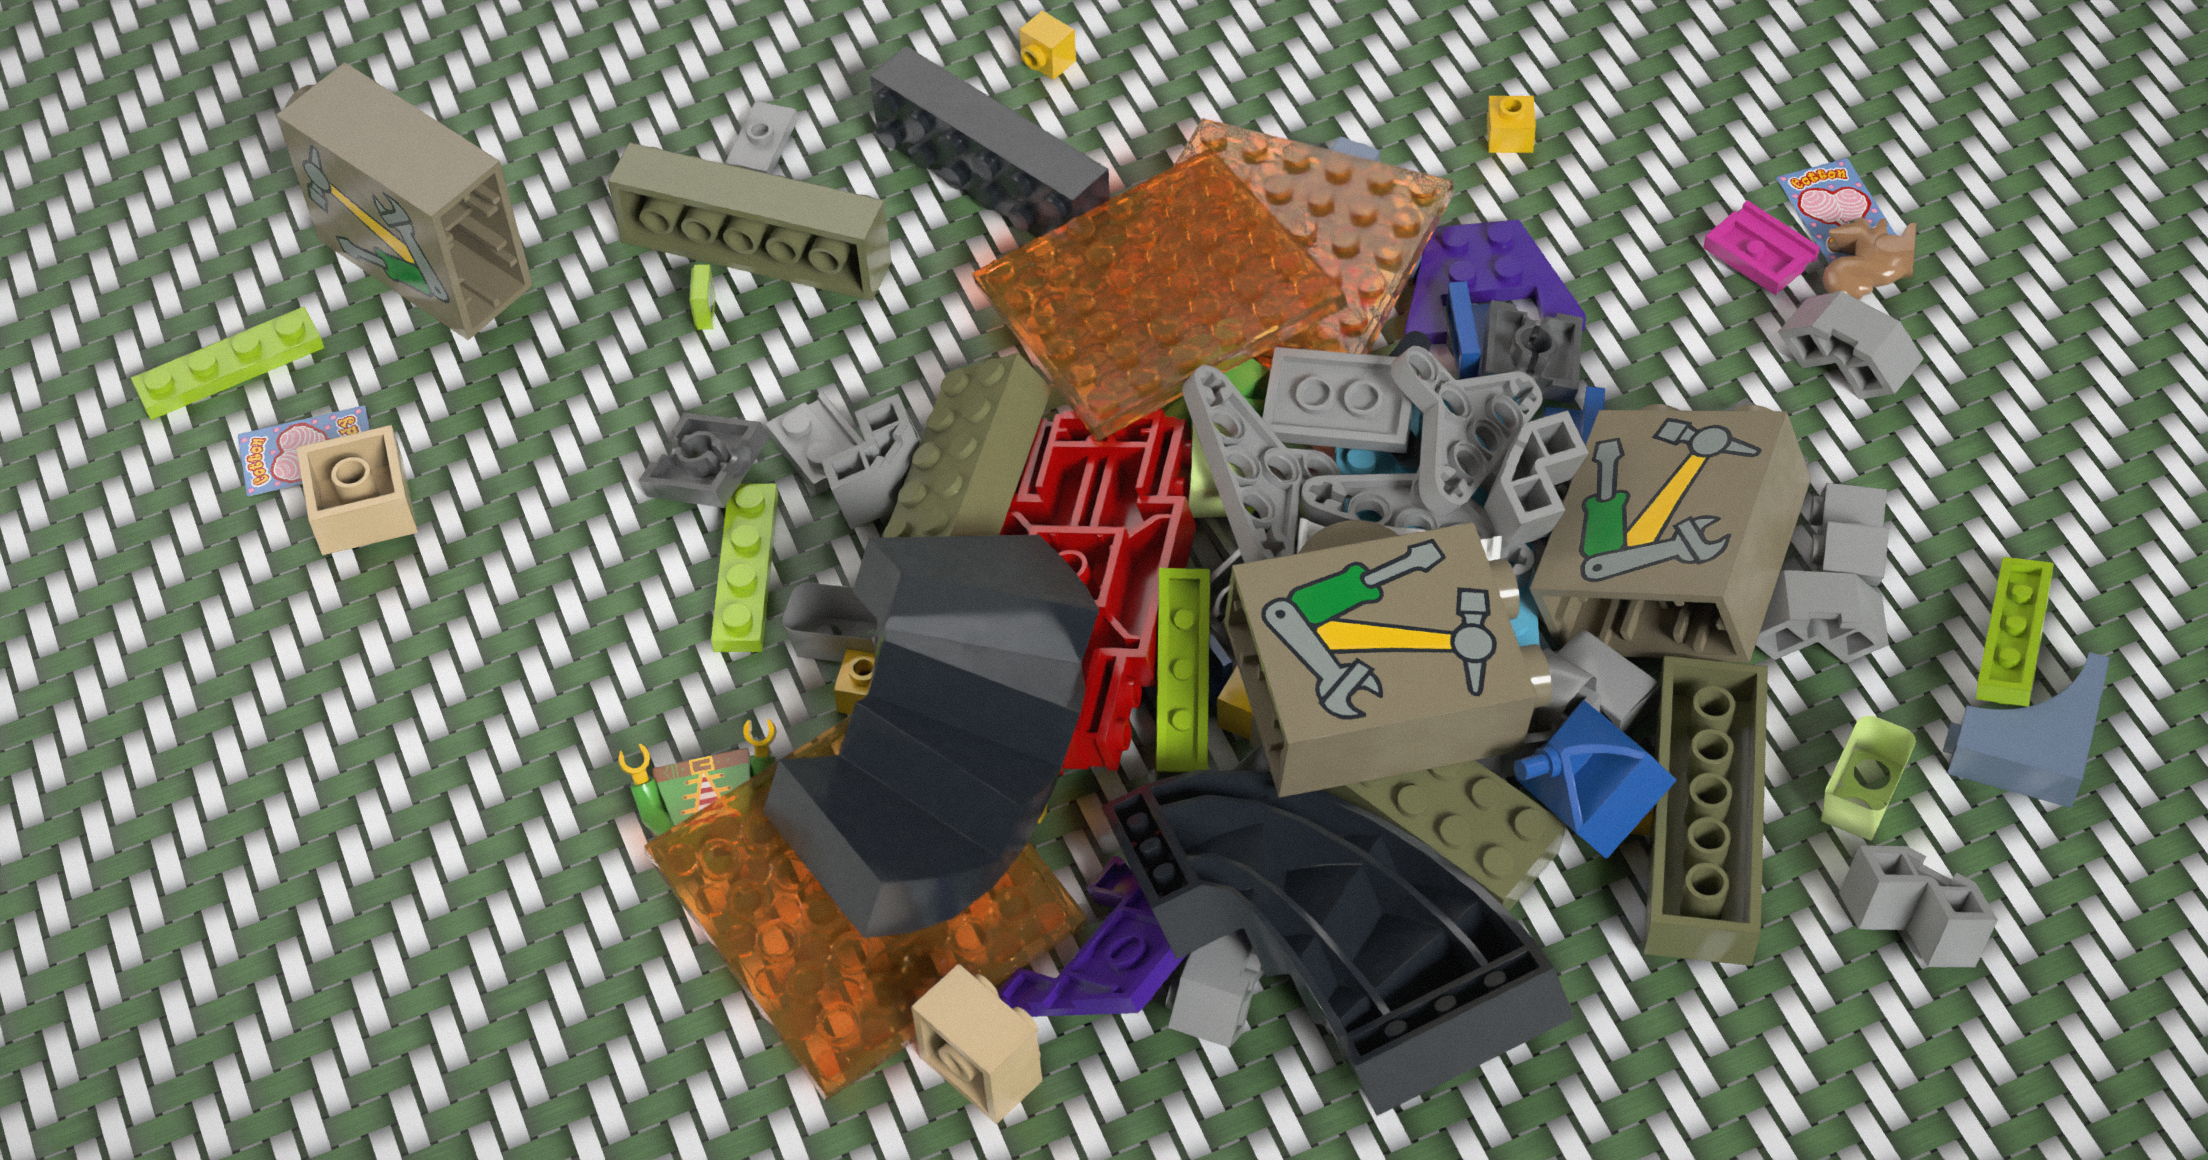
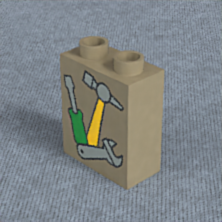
[276,62,533,340]
[1530,404,1811,663]
[1225,522,1552,798]

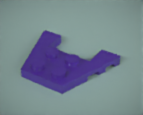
[1405,220,1586,345]
[998,855,1187,1017]

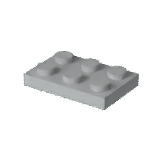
[1262,347,1419,453]

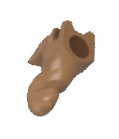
[1822,218,1916,300]

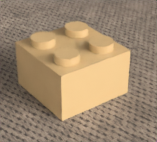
[296,425,418,555]
[912,964,1042,1125]

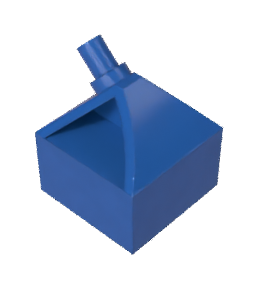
[1514,700,1677,859]

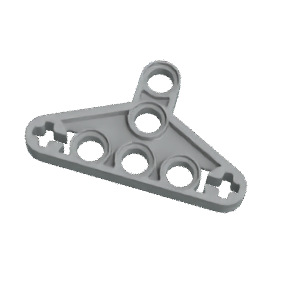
[1391,346,1543,516]
[1182,365,1341,563]
[1299,458,1535,589]

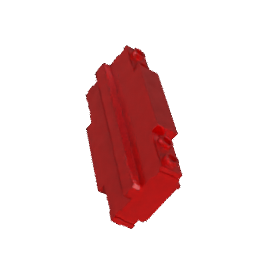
[1000,409,1196,776]

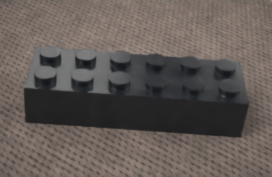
[870,46,1111,262]

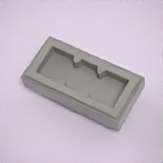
[725,101,798,175]

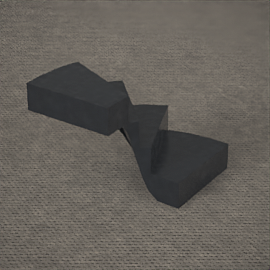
[763,535,1100,938]
[1101,770,1575,1116]

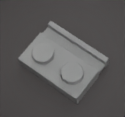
[765,392,864,495]

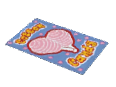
[1776,158,1896,264]
[238,406,370,496]

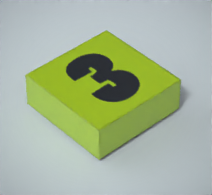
[689,264,716,330]

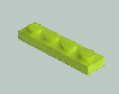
[131,306,325,420]
[711,483,778,652]
[1976,557,2054,707]
[1155,568,1210,773]

